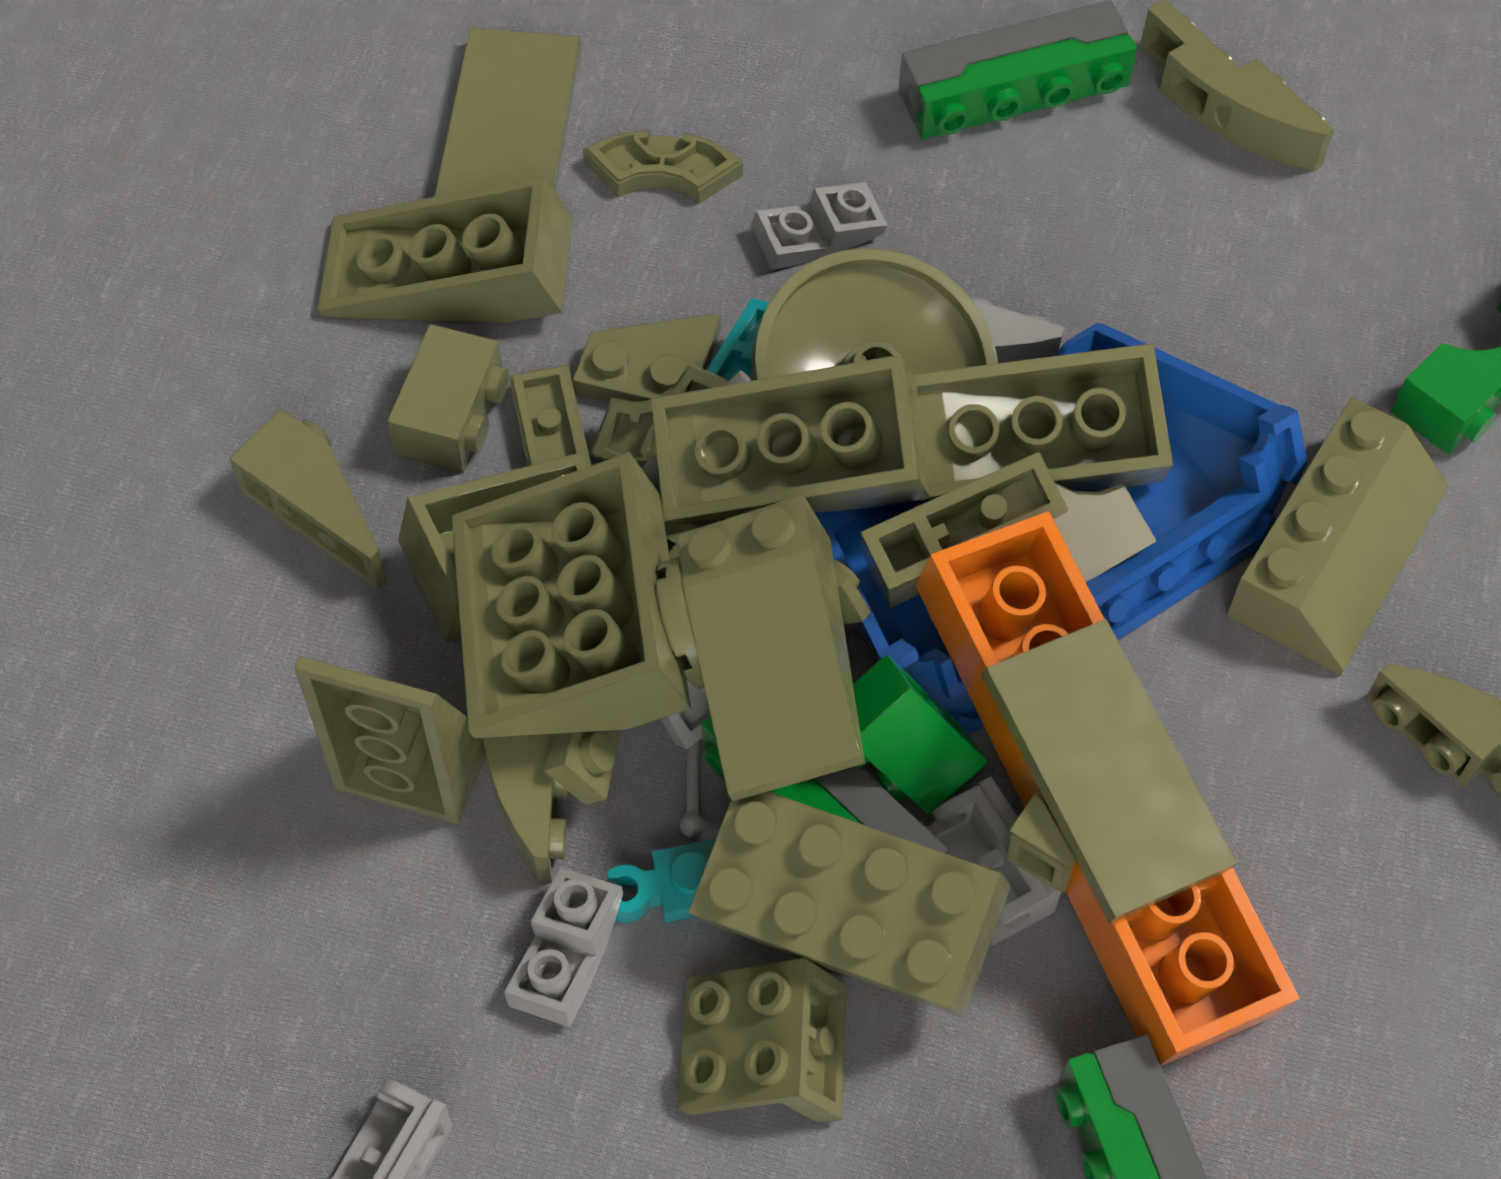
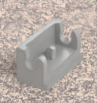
[925,776,1062,946]
[331,1078,453,1179]

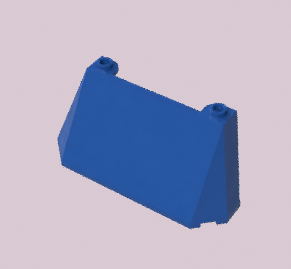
[815,323,1307,733]

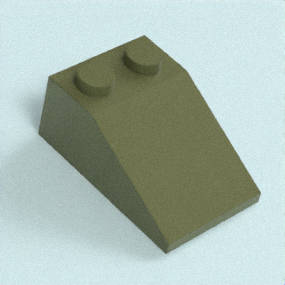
[398,453,589,642]

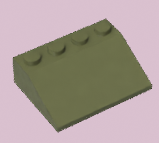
[452,452,691,738]

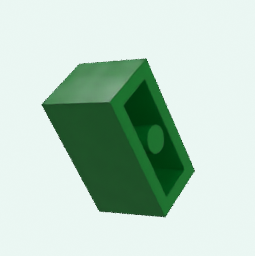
[853,654,989,815]

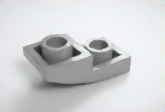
[751,182,887,270]
[504,867,623,1027]

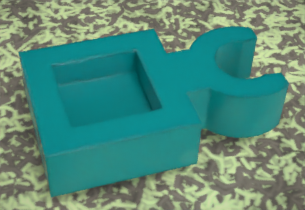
[607,839,716,923]

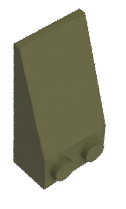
[317,175,573,323]
[913,343,1173,501]
[651,354,930,524]
[677,495,865,801]
[294,656,486,824]

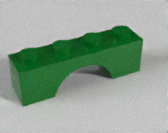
[1391,301,1501,455]

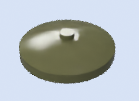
[751,248,998,380]

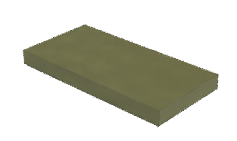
[434,27,581,197]
[981,619,1237,924]

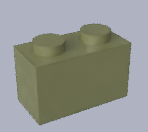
[387,324,509,473]

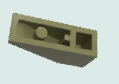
[229,409,387,590]
[861,452,1068,609]

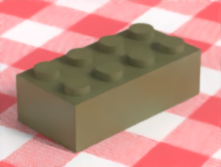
[688,792,1011,1019]

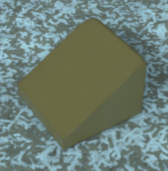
[1005,794,1076,892]

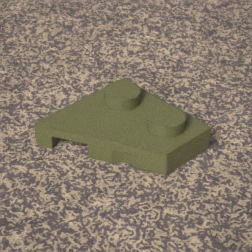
[573,314,721,402]

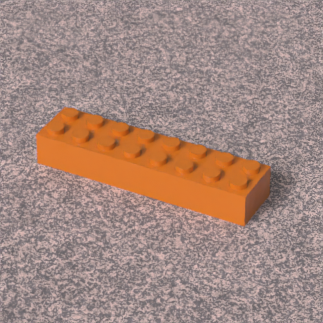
[915,511,1300,1066]

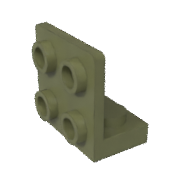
[678,958,847,1123]

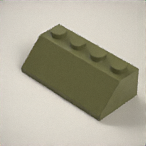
[1227,396,1449,676]

